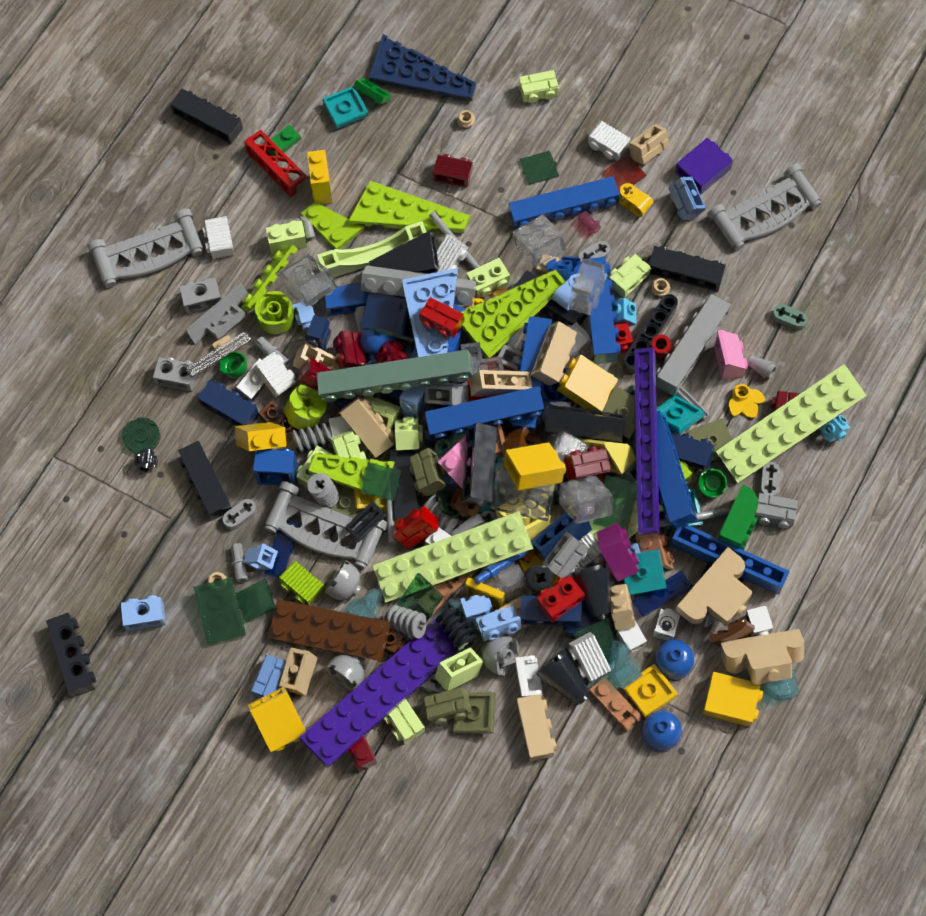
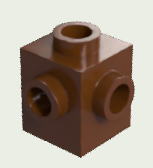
[449,487,482,517]

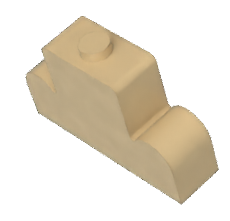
[676,547,752,626]
[721,629,804,685]

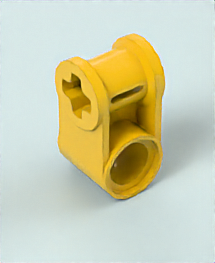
[619,183,653,217]

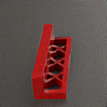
[244,130,307,197]

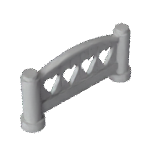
[707,163,822,251]
[87,209,203,288]
[265,481,388,569]

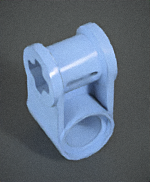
[552,274,586,310]

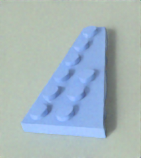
[402,268,458,385]

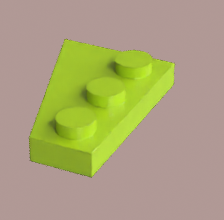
[301,202,364,249]

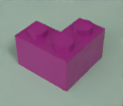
[597,522,640,581]

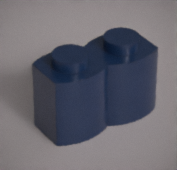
[305,315,332,351]

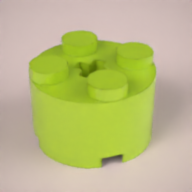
[255,291,295,334]
[284,384,327,430]

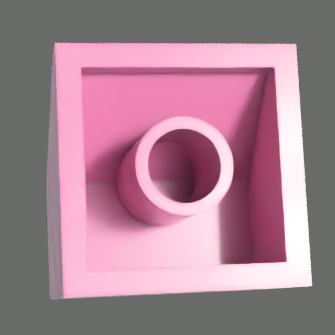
[714,330,748,380]
[438,434,467,489]

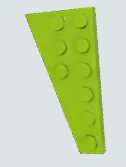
[349,181,471,233]
[461,270,565,359]

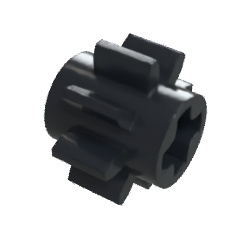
[133,449,158,472]

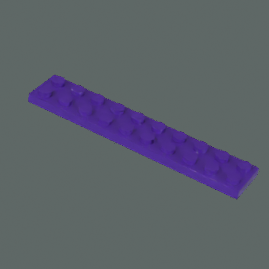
[299,610,472,768]

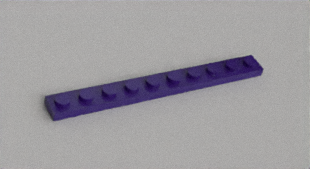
[634,347,659,535]

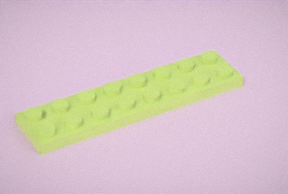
[715,364,867,483]
[373,511,533,602]

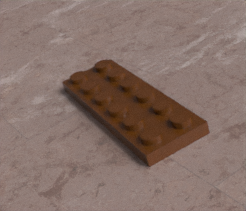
[268,599,391,662]

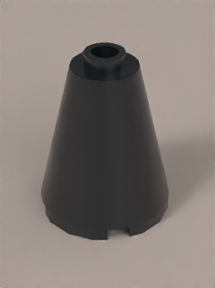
[569,564,611,621]
[535,648,590,705]

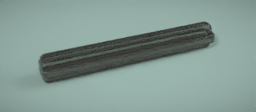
[186,331,251,377]

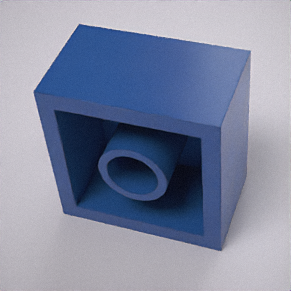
[253,449,298,486]

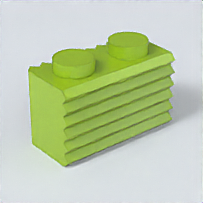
[279,561,325,606]

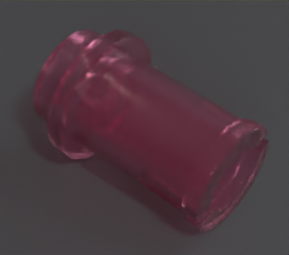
[578,211,601,234]

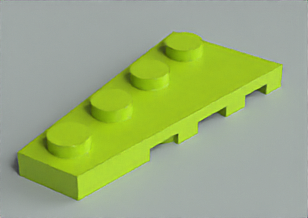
[241,245,298,312]
[308,453,395,499]

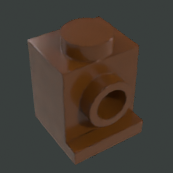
[384,628,406,655]

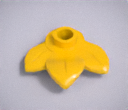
[729,384,765,418]

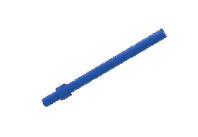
[474,549,533,585]

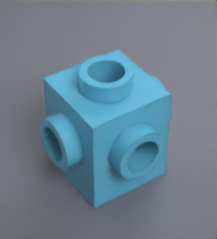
[612,298,637,327]
[818,414,850,442]

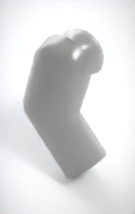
[294,216,315,239]

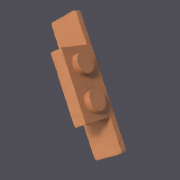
[635,515,674,570]

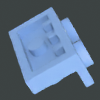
[476,606,522,641]

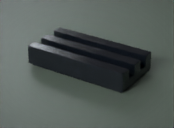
[345,501,387,542]

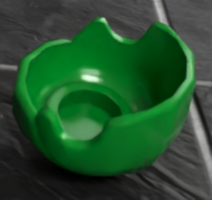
[219,351,248,379]
[697,469,727,498]

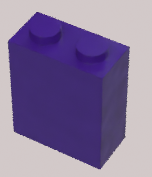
[675,137,733,195]

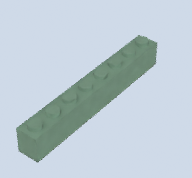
[317,350,474,402]

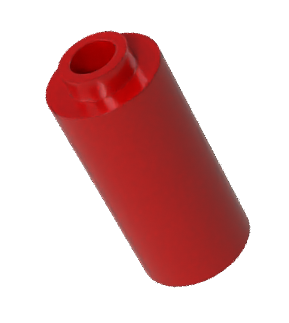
[652,334,671,360]

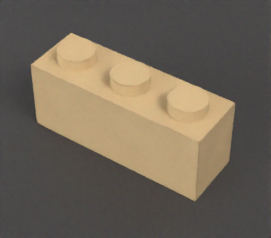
[531,321,577,386]
[340,395,396,457]
[517,694,557,762]

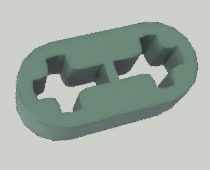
[772,304,808,330]

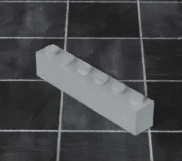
[361,265,476,306]
[656,294,731,396]

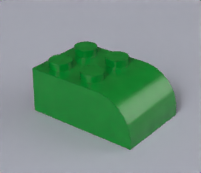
[718,484,758,550]

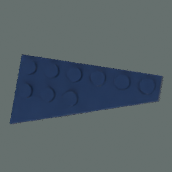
[369,34,476,101]

